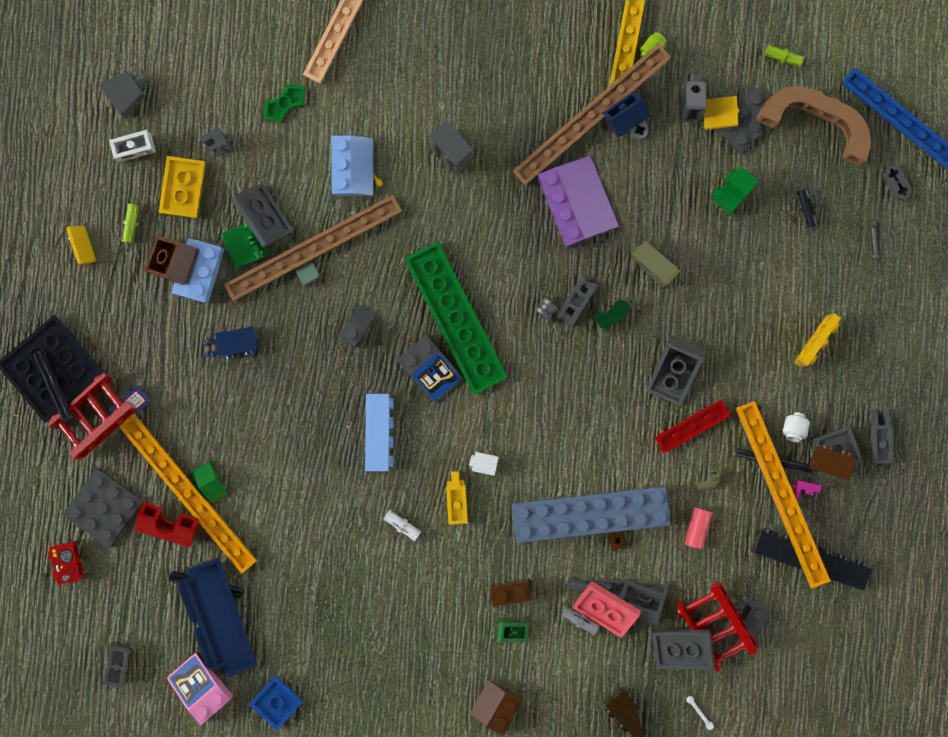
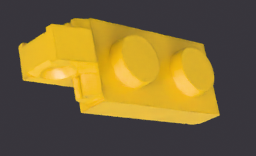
[446,470,468,525]

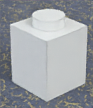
[469,451,498,476]

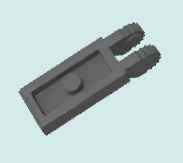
[871,410,894,464]

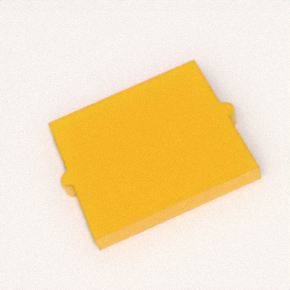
[703,96,740,130]

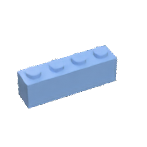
[365,394,394,471]

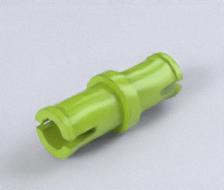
[764,44,805,68]
[121,203,140,243]

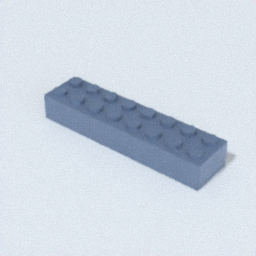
[512,486,670,543]

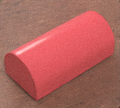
[684,507,713,549]

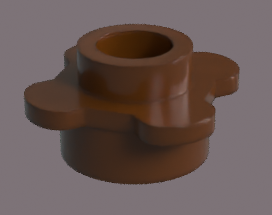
[607,531,629,551]

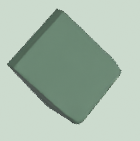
[295,261,321,286]

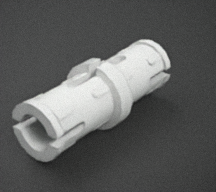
[383,510,422,542]

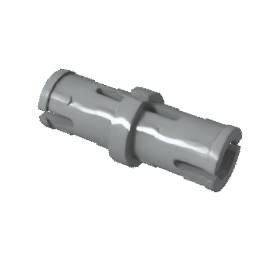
[561,606,600,636]

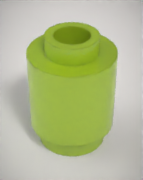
[639,32,667,57]

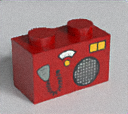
[48,541,85,585]

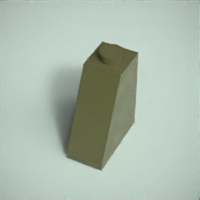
[630,240,681,288]

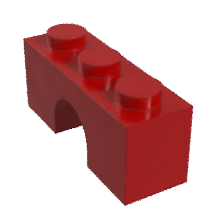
[135,502,199,548]

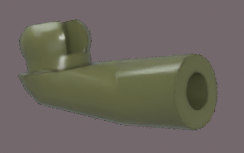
[696,469,721,492]

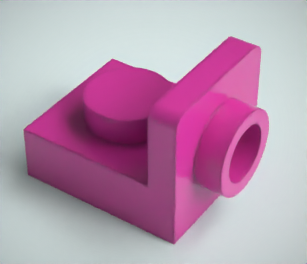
[791,480,821,500]

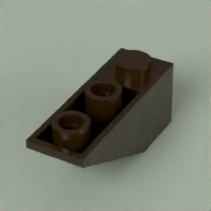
[604,688,644,737]

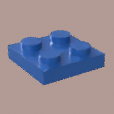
[249,675,304,730]

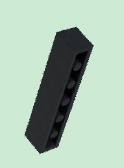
[751,528,872,591]

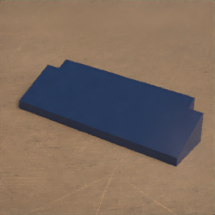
[178,557,257,677]

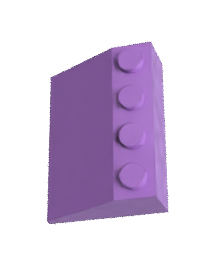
[537,156,619,248]

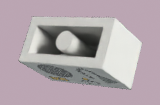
[109,130,156,162]

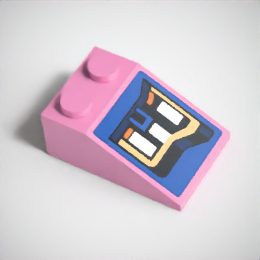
[167,652,234,725]

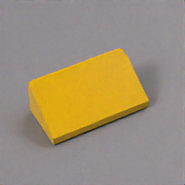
[66,225,96,266]

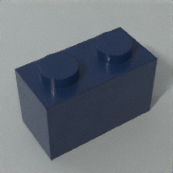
[602,91,651,137]

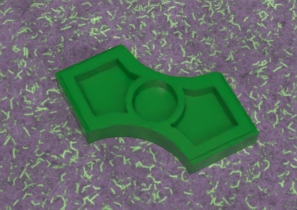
[263,84,306,123]

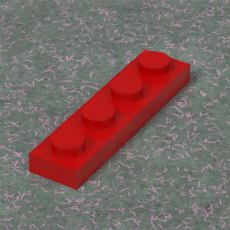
[654,399,731,454]

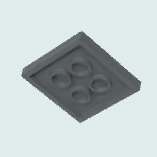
[62,468,143,548]

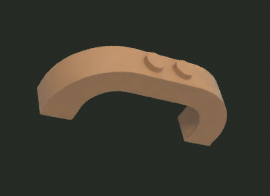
[755,86,871,166]

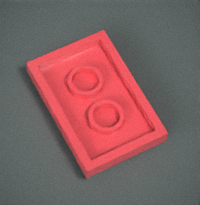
[573,581,641,638]

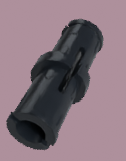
[796,188,819,228]

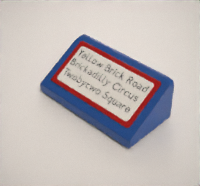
[108,386,152,415]

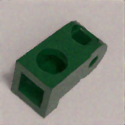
[592,300,630,332]

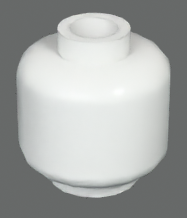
[783,412,810,442]

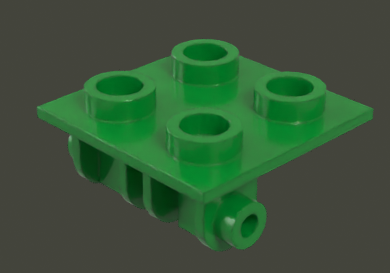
[222,222,271,269]

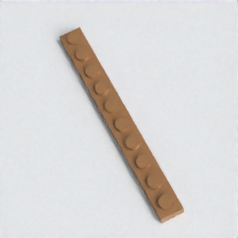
[513,43,671,185]
[224,195,402,302]

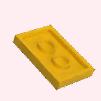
[158,156,206,219]
[794,314,841,367]

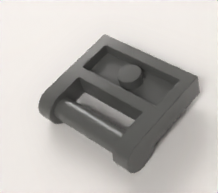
[723,594,772,640]

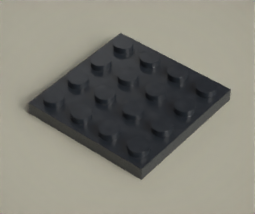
[0,315,105,423]

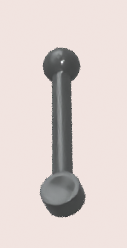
[870,220,880,260]

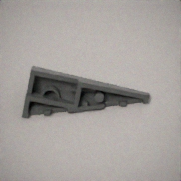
[567,577,670,625]

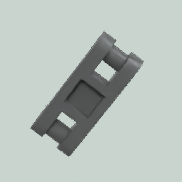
[556,275,598,326]

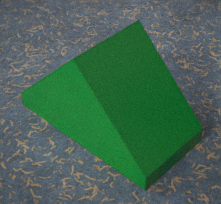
[193,461,228,504]
[497,618,529,642]

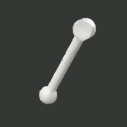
[687,696,714,730]

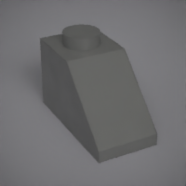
[338,305,376,347]

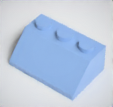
[332,136,374,197]
[171,238,225,304]

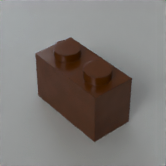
[808,444,856,481]
[490,578,531,607]

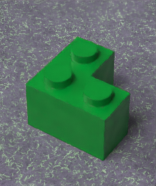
[711,166,759,215]

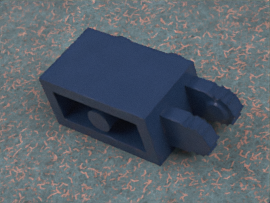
[202,327,259,359]

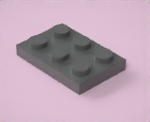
[715,86,768,154]
[231,183,294,247]
[652,630,715,670]

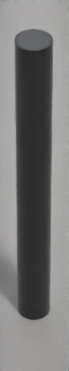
[735,449,811,473]

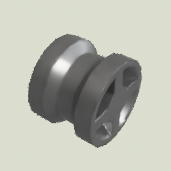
[534,298,559,321]

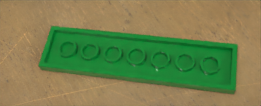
[404,241,508,395]

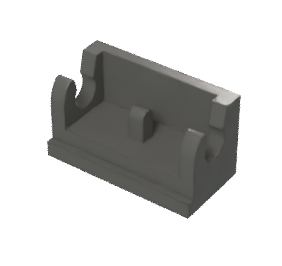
[199,127,233,156]
[102,642,130,688]

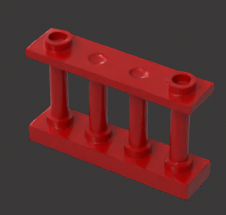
[47,373,138,460]
[677,580,759,672]

